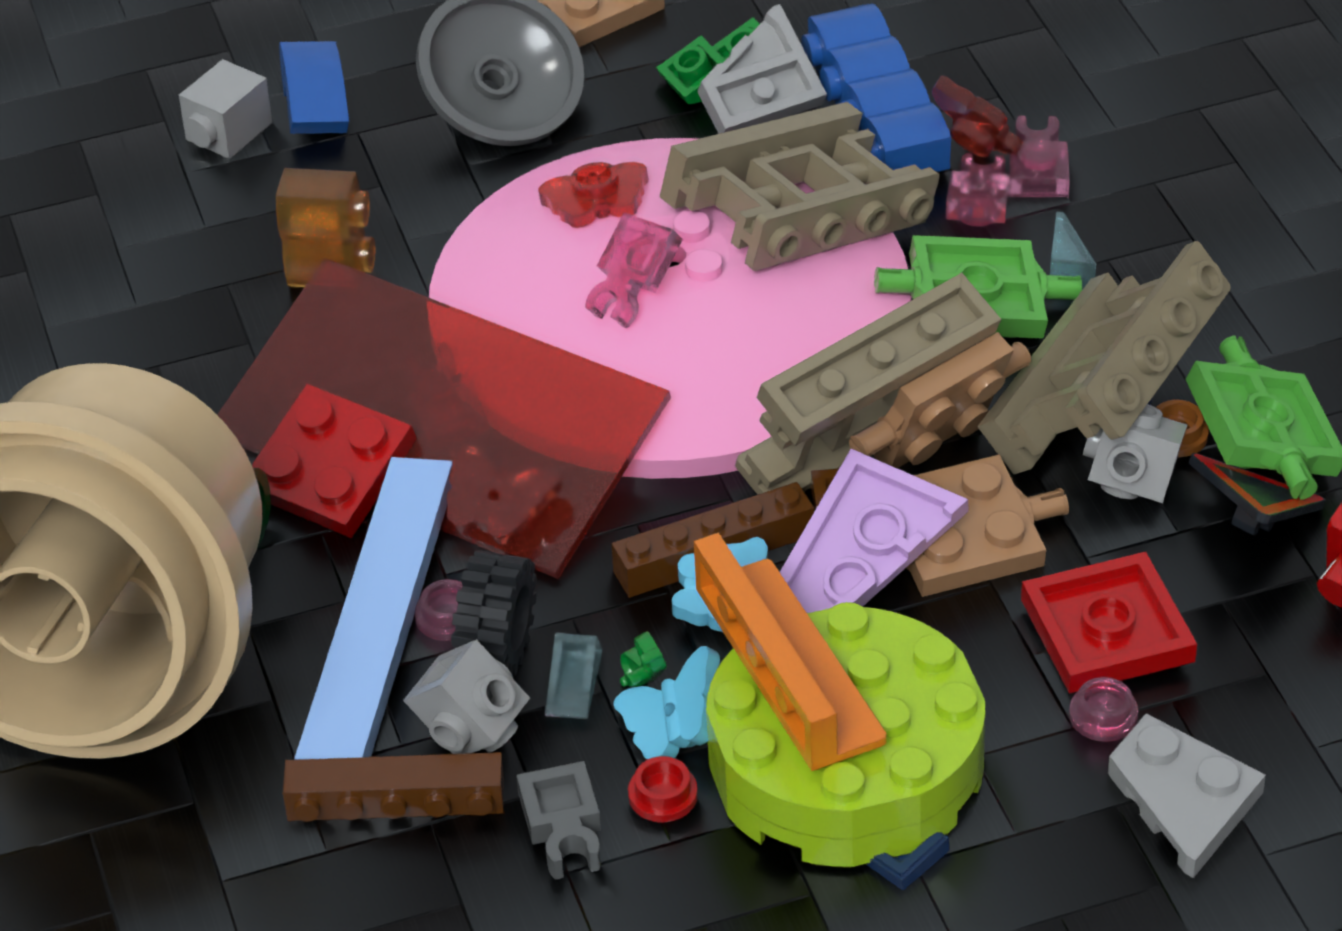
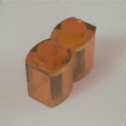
[276,168,375,290]

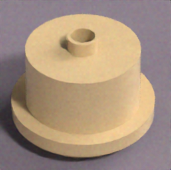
[0,363,262,758]

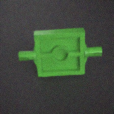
[874,235,1082,338]
[1185,336,1342,500]

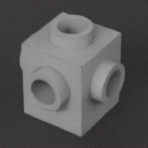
[1083,404,1187,503]
[403,639,530,754]

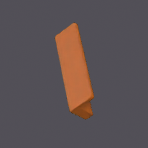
[694,533,886,771]

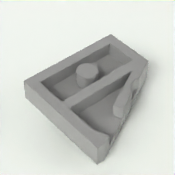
[698,4,827,134]
[1108,714,1266,878]

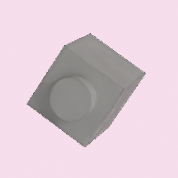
[179,59,273,159]

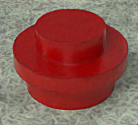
[628,756,698,822]

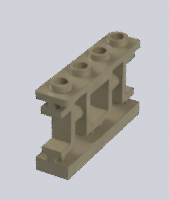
[659,102,940,271]
[977,241,1231,474]
[735,273,1001,495]

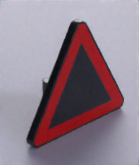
[1188,453,1326,536]

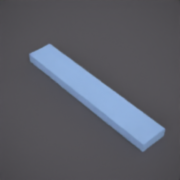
[294,457,456,760]

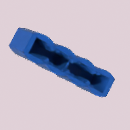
[801,3,951,172]

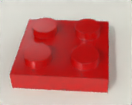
[252,384,417,538]
[1021,552,1197,694]

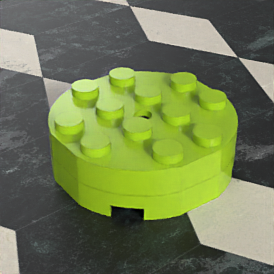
[706,602,985,867]

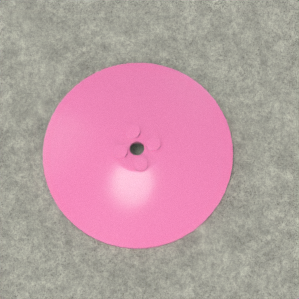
[428,138,912,479]

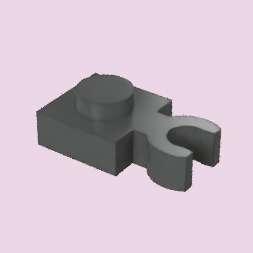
[516,761,601,879]

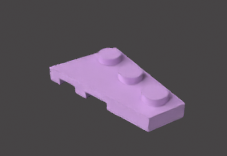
[780,449,969,613]

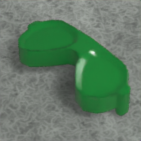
[620,631,667,687]

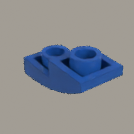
[279,41,349,134]

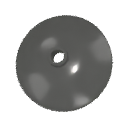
[416,0,584,146]

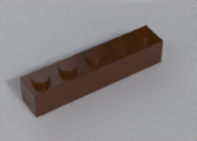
[612,482,814,598]
[283,752,504,822]

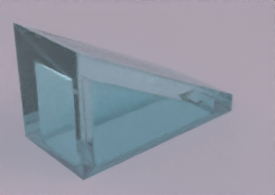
[1050,212,1096,290]
[545,633,602,720]

